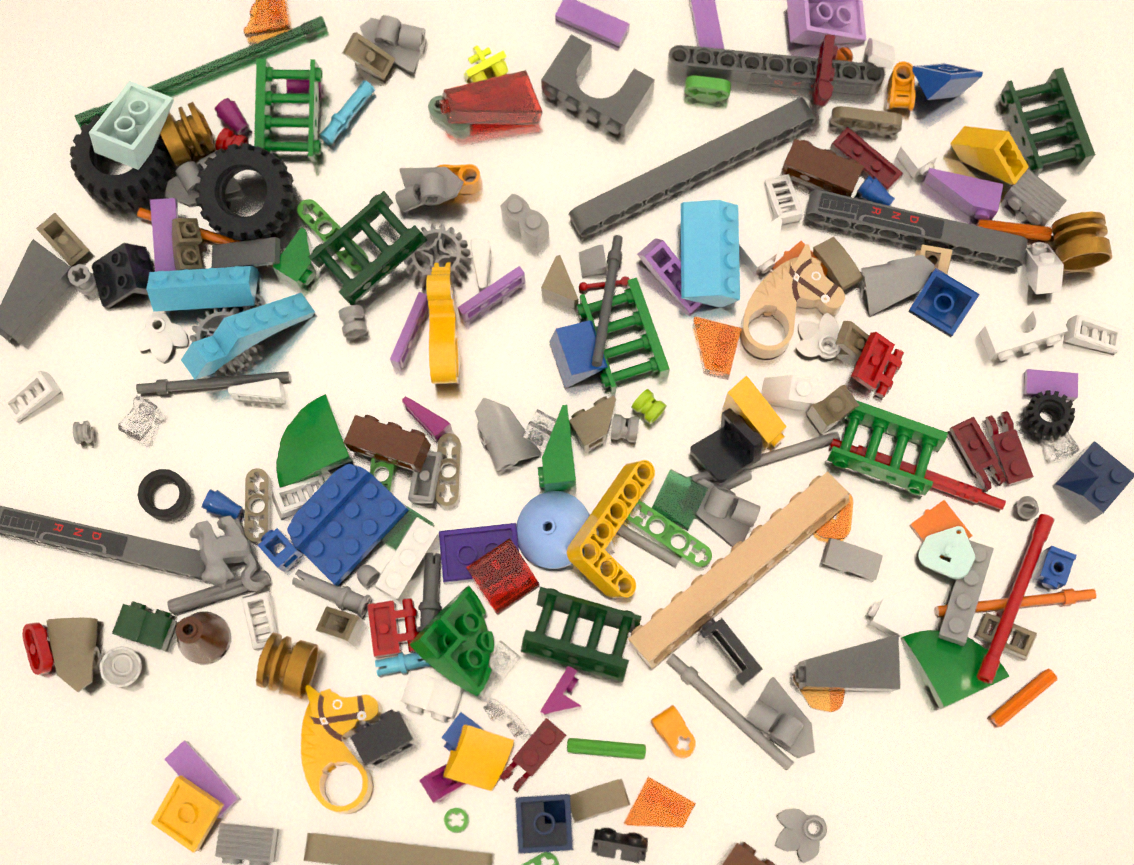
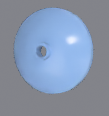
[516,491,590,569]

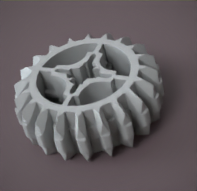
[404,224,471,288]
[190,307,258,373]

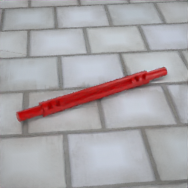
[830,438,1006,510]

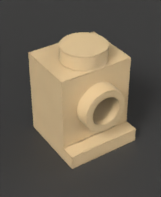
[915,245,952,275]

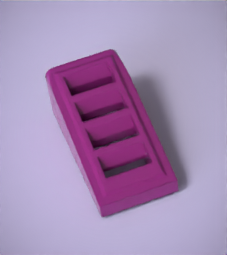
[402,396,452,442]

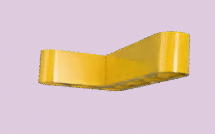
[567,460,655,598]

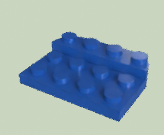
[287,464,409,586]

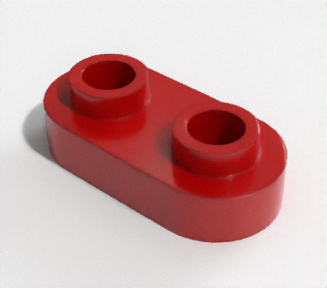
[22,622,54,675]

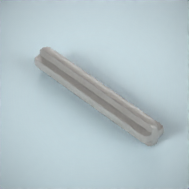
[167,570,270,614]

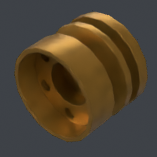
[160,102,215,166]
[1051,211,1112,271]
[256,632,319,699]

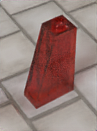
[439,70,543,125]

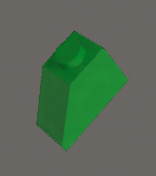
[272,227,315,290]

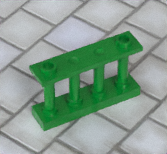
[254,59,323,162]
[576,277,670,394]
[827,400,948,496]

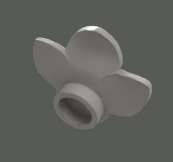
[776,808,827,863]

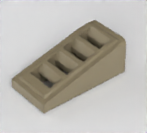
[976,612,1037,660]

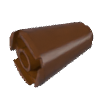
[176,611,230,664]

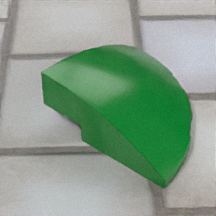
[276,394,352,488]
[409,585,494,696]
[901,630,1010,709]

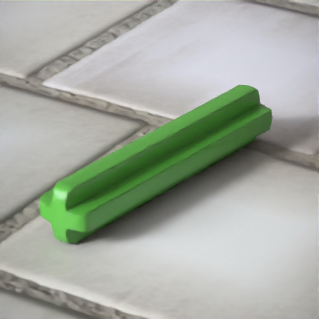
[567,738,646,759]

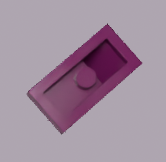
[540,666,582,716]
[419,764,467,804]

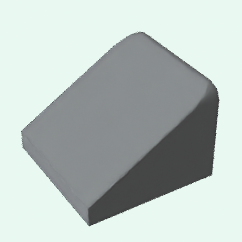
[578,244,607,276]

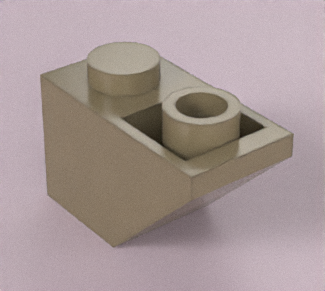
[569,395,616,452]

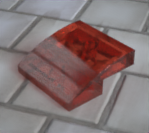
[466,538,539,614]

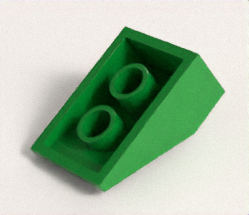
[537,405,576,493]

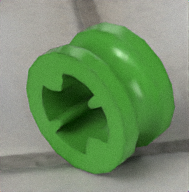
[444,807,469,833]

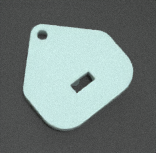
[919,526,975,579]

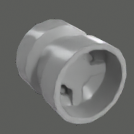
[338,305,368,338]
[610,414,639,442]

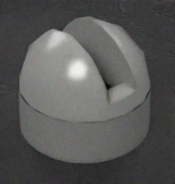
[1017,496,1039,519]
[357,565,380,588]

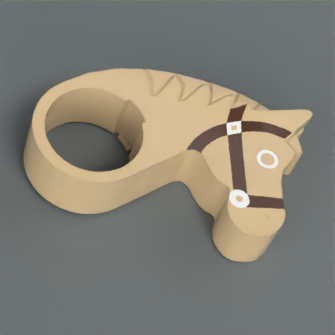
[740,244,845,359]

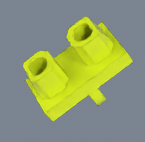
[463,45,509,90]

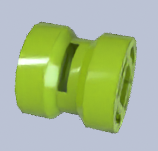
[631,389,667,424]

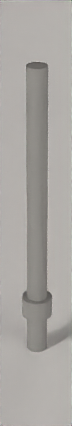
[691,431,840,483]
[667,653,794,770]

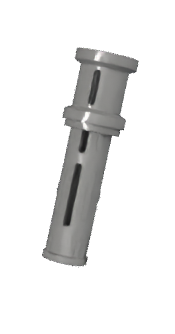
[292,569,372,618]

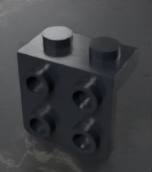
[92,242,153,308]
[690,408,763,483]

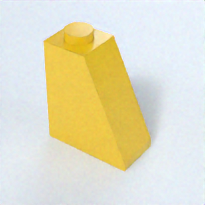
[950,126,1029,185]
[723,376,787,450]

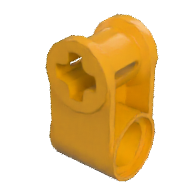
[887,61,915,111]
[437,164,483,194]
[650,705,696,758]

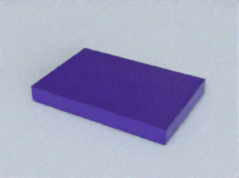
[439,523,521,584]

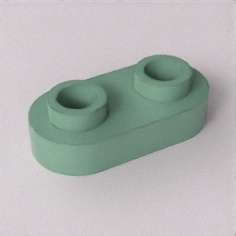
[428,95,472,135]

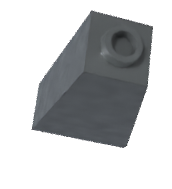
[0,239,71,344]
[795,635,901,692]

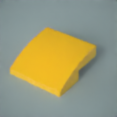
[443,725,514,791]

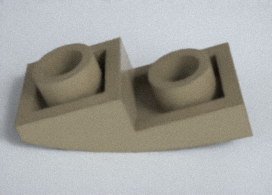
[172,218,203,271]
[813,236,863,290]
[570,779,630,823]

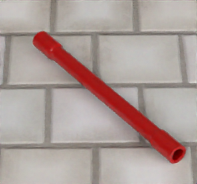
[977,514,1055,684]

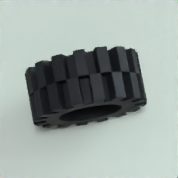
[1024,390,1075,441]

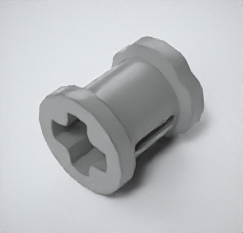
[68,264,97,294]

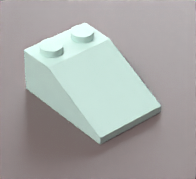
[89,81,174,170]

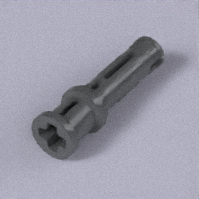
[417,553,442,633]

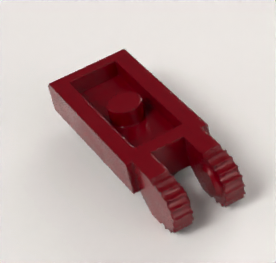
[813,34,838,108]
[985,411,1034,486]
[949,416,1006,491]
[500,718,567,792]

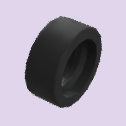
[137,469,191,520]

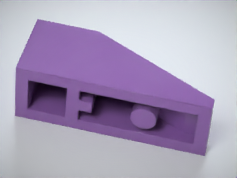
[924,168,1003,220]
[637,238,702,314]

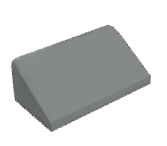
[408,451,443,503]

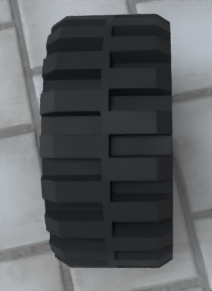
[70,112,172,209]
[195,143,296,241]

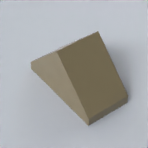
[541,255,579,309]
[316,606,364,646]

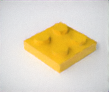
[151,775,224,853]

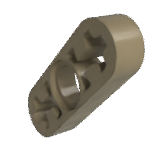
[831,106,903,133]
[435,433,462,509]
[244,468,271,544]

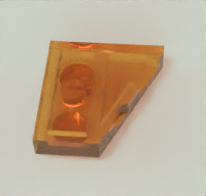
[243,0,291,38]
[693,316,741,378]
[624,777,696,828]

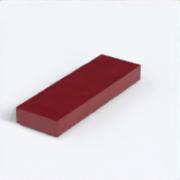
[830,127,903,191]

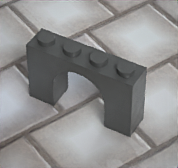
[541,34,655,136]

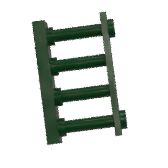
[1000,67,1096,176]
[308,191,427,305]
[520,586,642,682]

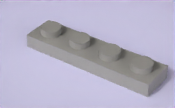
[938,540,994,646]

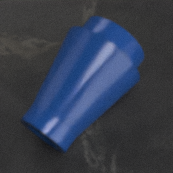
[857,176,895,206]
[201,489,243,519]

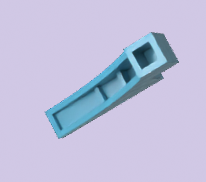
[181,293,315,380]

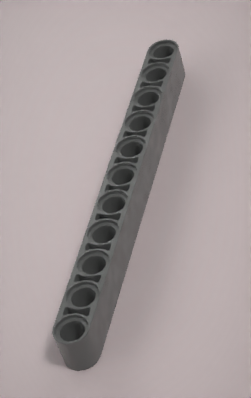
[568,98,816,237]

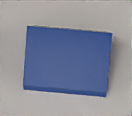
[912,63,983,100]
[909,268,980,336]
[549,320,608,388]

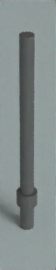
[591,235,623,367]
[136,371,290,395]

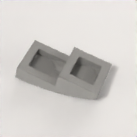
[822,538,883,580]

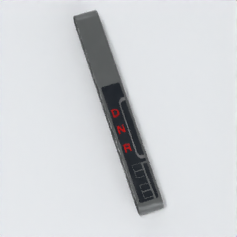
[667,45,885,95]
[805,190,1028,267]
[0,506,206,581]

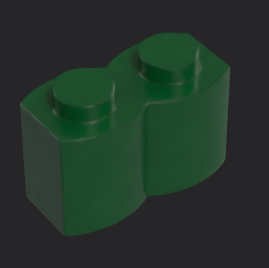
[112,601,177,651]

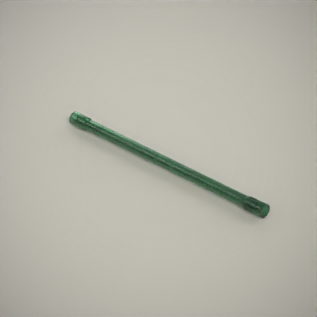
[74,16,327,128]

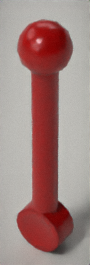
[579,276,630,292]

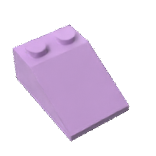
[787,0,867,45]

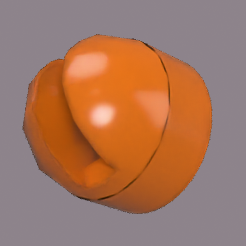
[835,47,853,62]

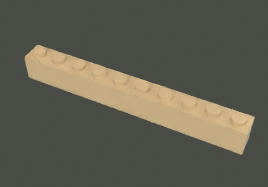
[628,471,850,669]

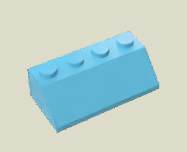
[680,200,740,308]
[147,266,258,312]

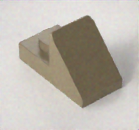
[342,32,395,80]
[36,212,90,266]
[835,321,869,362]
[807,384,859,435]

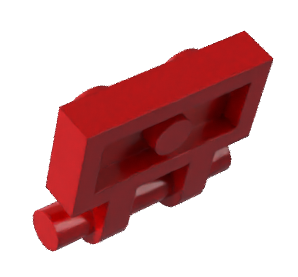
[851,332,904,398]
[367,598,419,658]

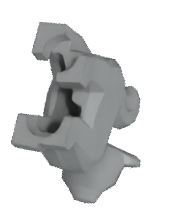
[189,516,264,591]

